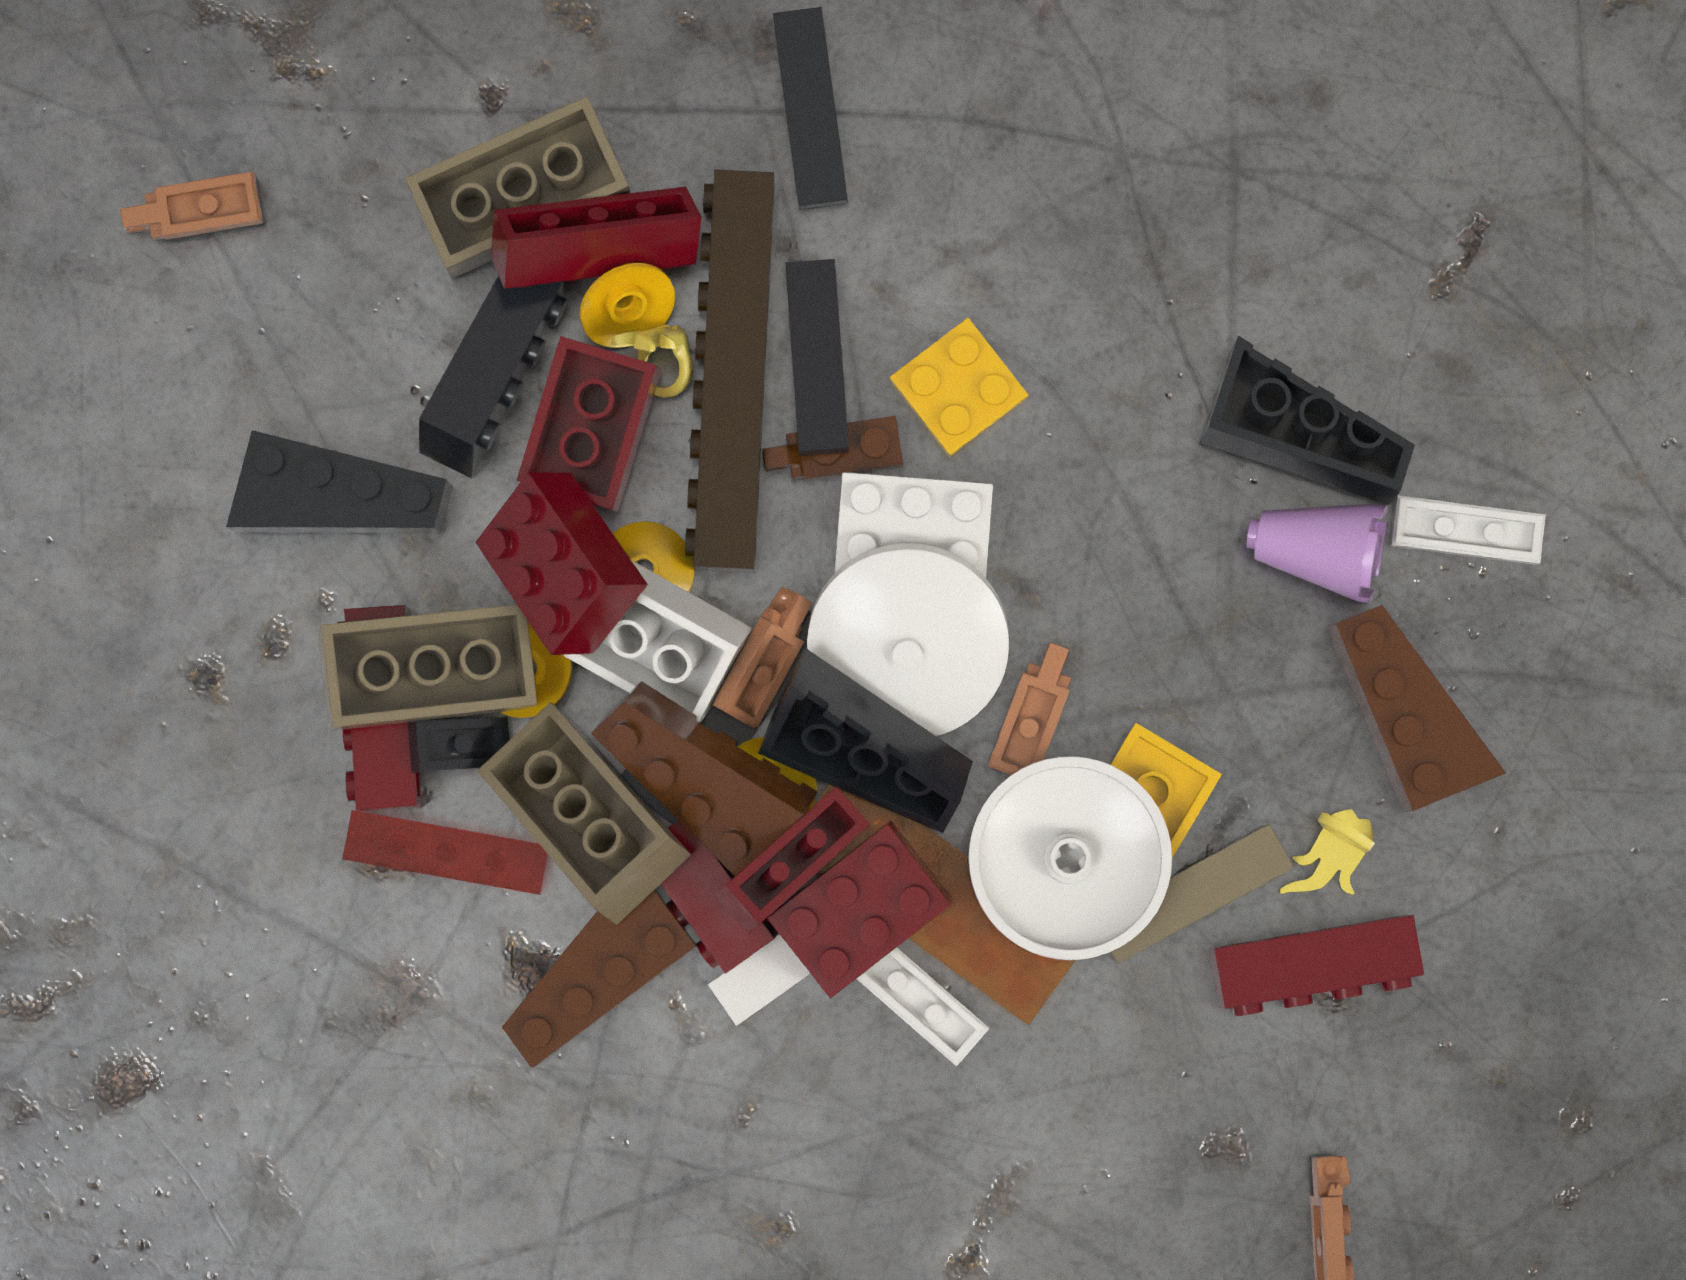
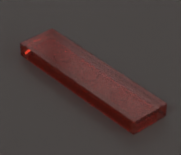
[342,810,548,895]

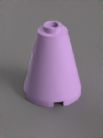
[1247,504,1388,604]

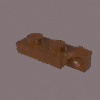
[762,416,903,481]

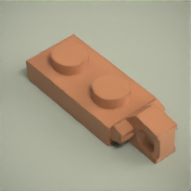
[120,172,263,240]
[712,587,813,729]
[987,642,1071,775]
[1310,1156,1354,1280]

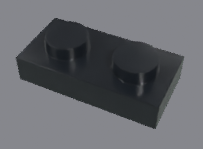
[408,716,509,773]

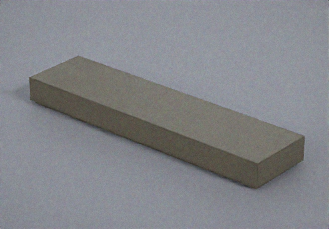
[1111,824,1294,964]

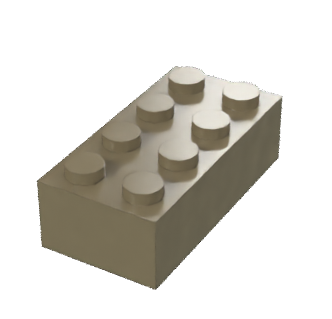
[405,96,631,279]
[317,605,537,731]
[477,702,691,925]

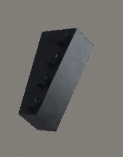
[419,275,568,479]
[1201,336,1415,505]
[226,430,453,534]
[758,648,973,833]

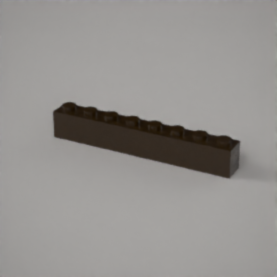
[685,169,775,574]

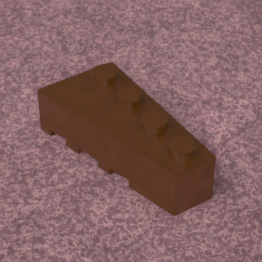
[1327,605,1506,813]
[591,681,818,876]
[502,889,697,1068]

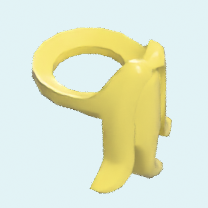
[611,324,693,398]
[1280,809,1375,895]

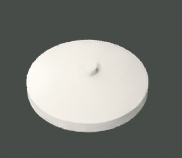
[807,543,1009,736]
[968,757,1172,960]

